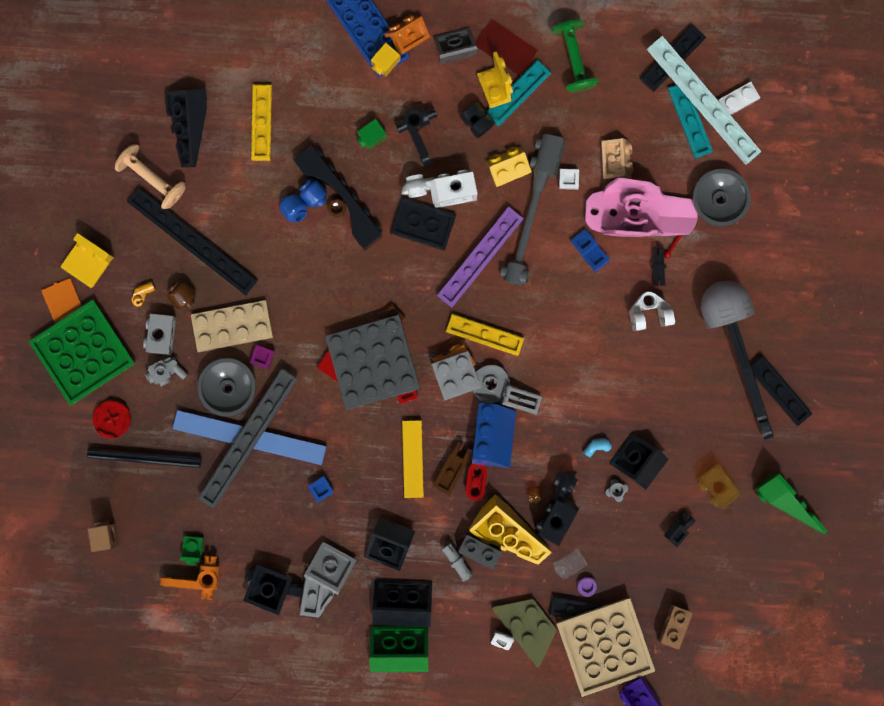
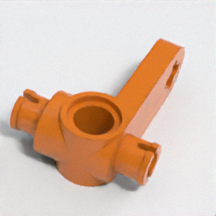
[159,555,220,600]

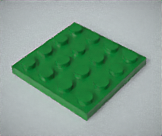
[29,300,136,406]

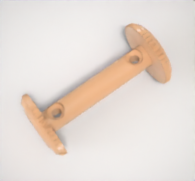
[115,144,185,209]

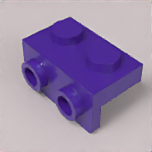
[619,676,663,706]

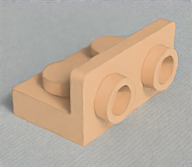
[602,138,633,180]

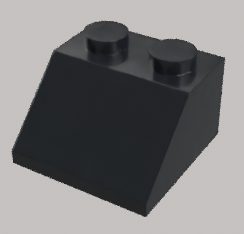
[610,433,669,490]
[364,517,415,571]

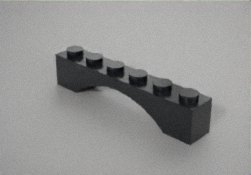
[293,146,383,251]

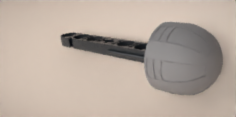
[701,281,774,440]

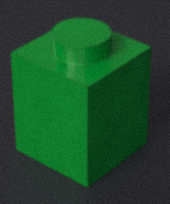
[357,119,387,150]

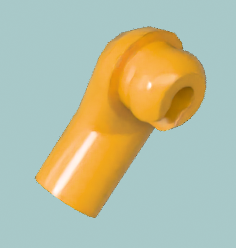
[132,281,155,307]

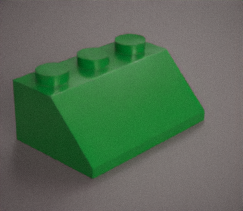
[369,626,428,672]

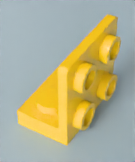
[477,51,513,108]
[61,233,114,288]

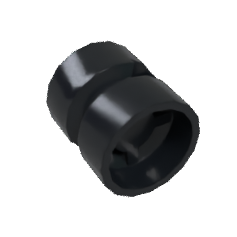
[460,102,495,138]

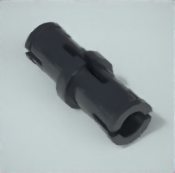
[651,247,667,286]

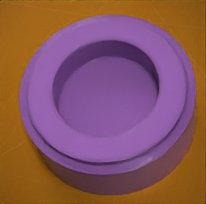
[577,577,597,597]

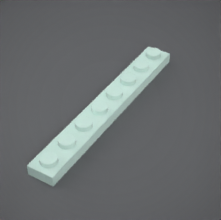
[647,36,762,165]

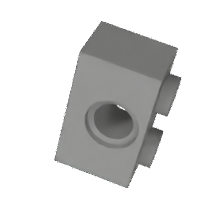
[143,314,176,356]

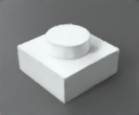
[559,169,579,190]

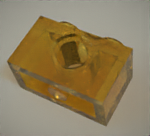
[697,464,741,509]

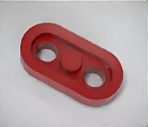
[465,464,487,501]

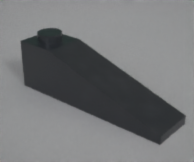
[164,89,207,167]

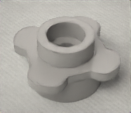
[605,479,628,502]

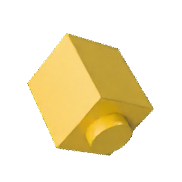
[371,43,401,76]

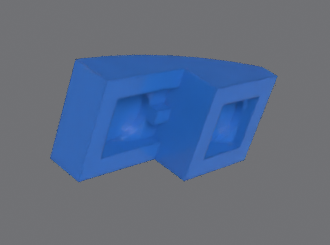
[570,229,610,273]

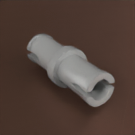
[441,543,473,581]

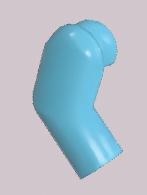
[583,438,612,458]

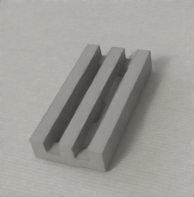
[501,386,542,415]

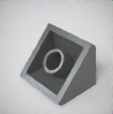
[433,27,477,65]

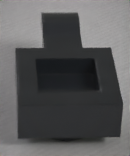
[664,511,696,547]

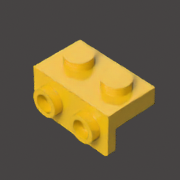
[485,147,531,187]

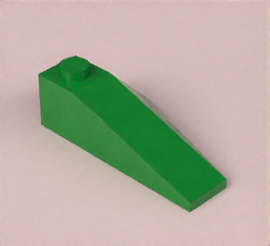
[754,473,828,534]

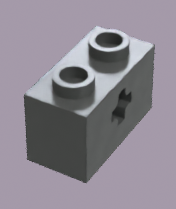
[458,533,502,570]

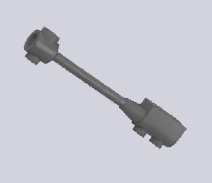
[501,134,566,286]

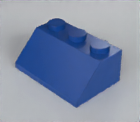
[472,403,516,468]

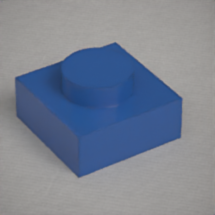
[308,476,334,502]

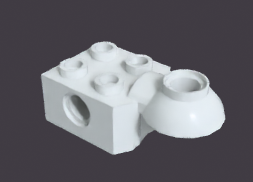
[401,170,477,208]

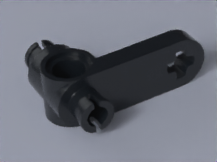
[394,106,437,168]

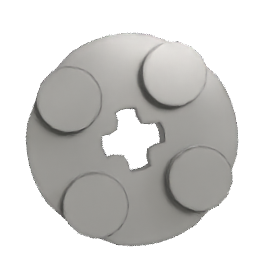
[473,365,510,404]

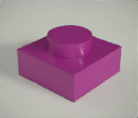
[250,345,275,369]

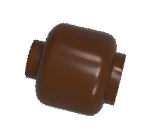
[167,281,196,309]

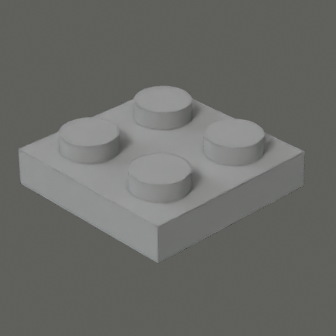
[432,351,481,401]
[304,542,357,595]

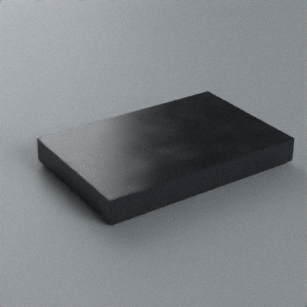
[390,197,456,251]

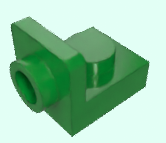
[180,536,204,565]

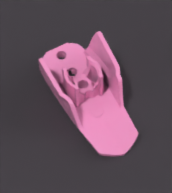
[585,178,698,237]

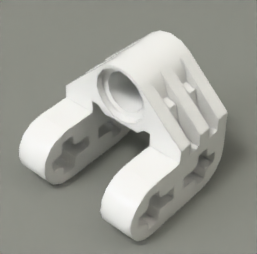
[629,292,675,331]

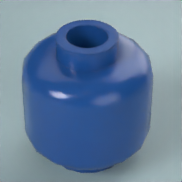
[299,179,327,208]
[279,194,308,223]

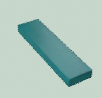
[485,60,551,127]
[667,85,713,159]

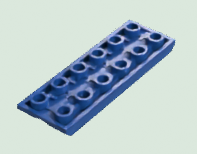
[326,0,410,78]

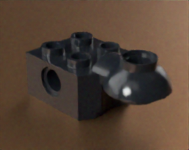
[535,470,579,546]

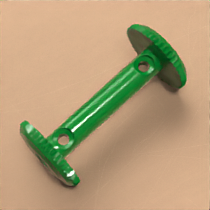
[552,19,599,93]

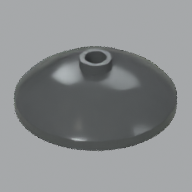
[693,169,751,226]
[198,358,256,416]

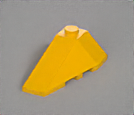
[469,494,552,565]

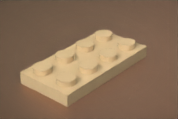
[191,300,274,352]

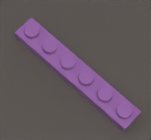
[437,207,524,308]

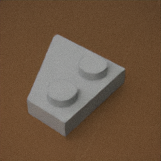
[299,577,335,618]

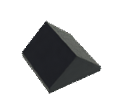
[243,564,293,615]

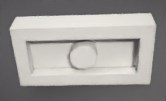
[718,82,760,115]

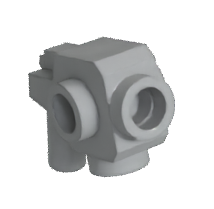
[145,357,188,387]

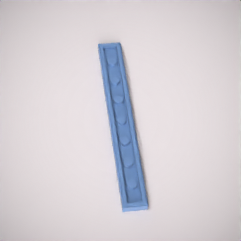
[173,410,327,465]

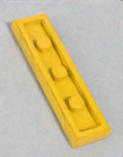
[251,84,272,161]
[446,314,524,356]
[402,421,424,498]

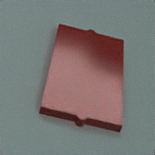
[476,20,538,76]

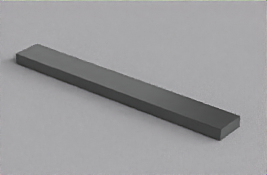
[198,369,298,509]

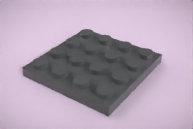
[325,315,420,410]

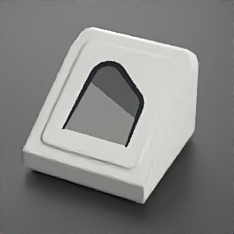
[491,630,514,650]

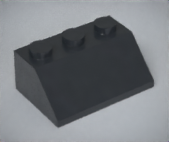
[372,580,433,627]

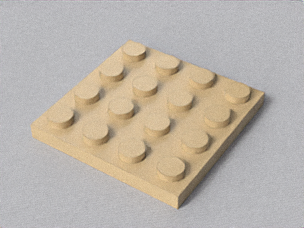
[556,597,655,697]

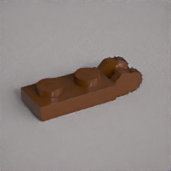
[432,440,473,496]

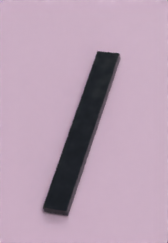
[126,187,258,296]

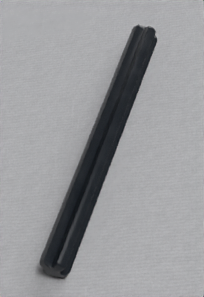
[87,448,202,468]

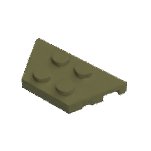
[492,598,557,668]

